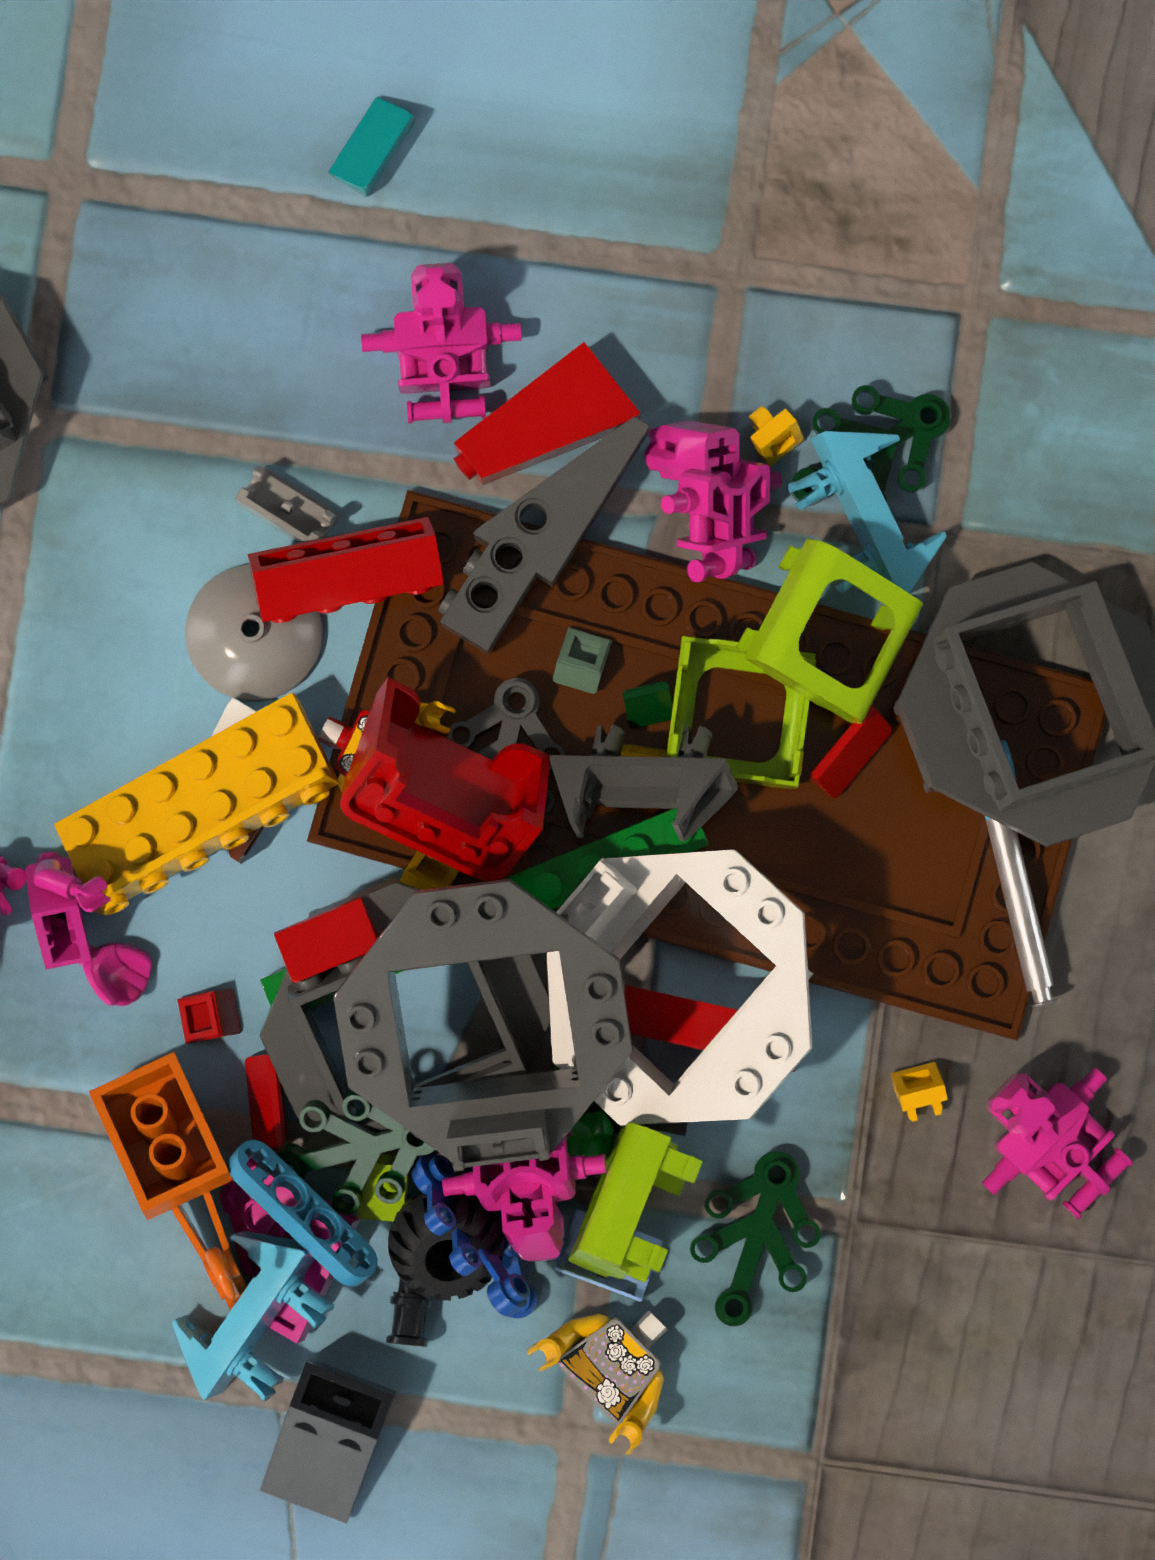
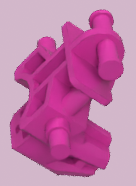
[361,263,522,424]
[644,421,782,582]
[981,1067,1134,1220]
[442,1130,608,1262]

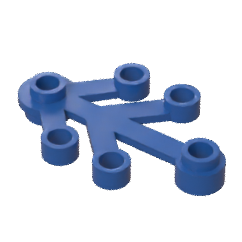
[412,1152,530,1316]

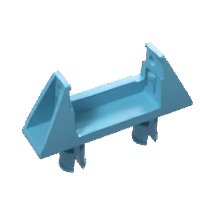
[788,431,947,593]
[172,1231,334,1401]

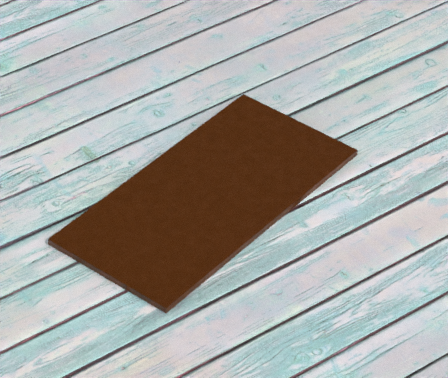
[307,490,1106,1041]

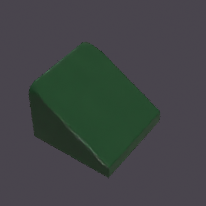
[622,681,672,729]

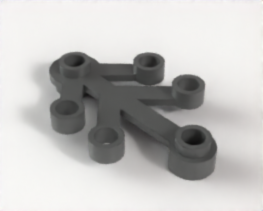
[447,678,565,815]

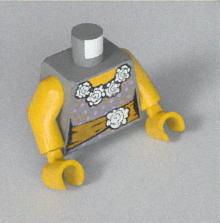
[527,1310,668,1455]

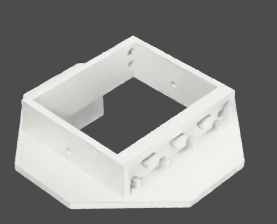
[547,850,813,1125]

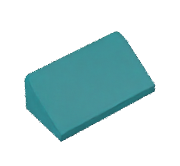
[328,97,415,197]

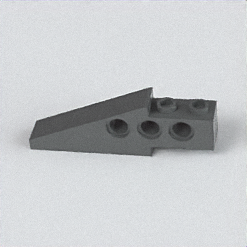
[438,417,650,656]

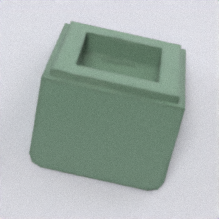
[553,627,612,694]

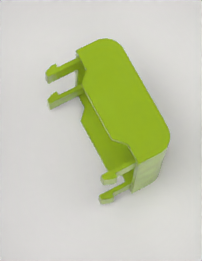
[735,539,923,724]
[666,636,816,789]
[568,1123,703,1283]

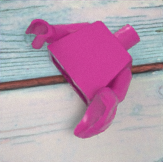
[25,852,153,1006]

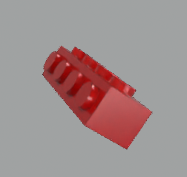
[247,517,444,623]

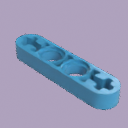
[228,1140,378,1287]

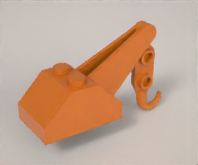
[89,1052,247,1311]

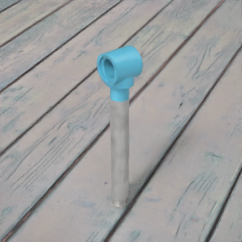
[984,740,1057,1008]

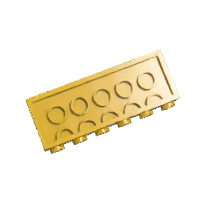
[54,692,339,916]

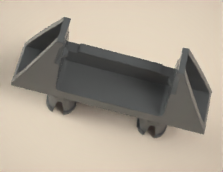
[550,724,738,841]

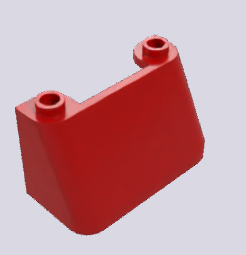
[340,677,550,881]

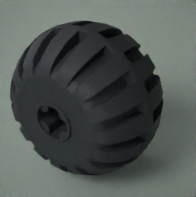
[388,1191,504,1301]

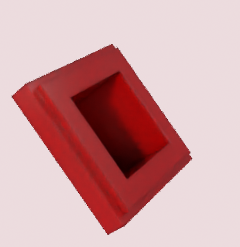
[177,989,241,1044]

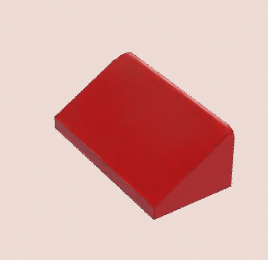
[809,705,892,799]
[274,896,379,983]
[245,1054,289,1148]

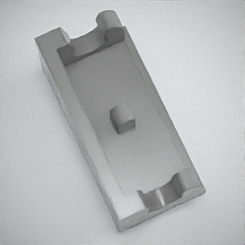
[235,466,340,543]

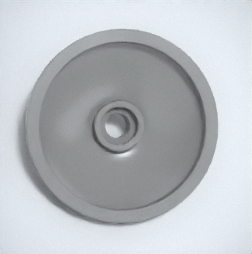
[185,564,323,701]

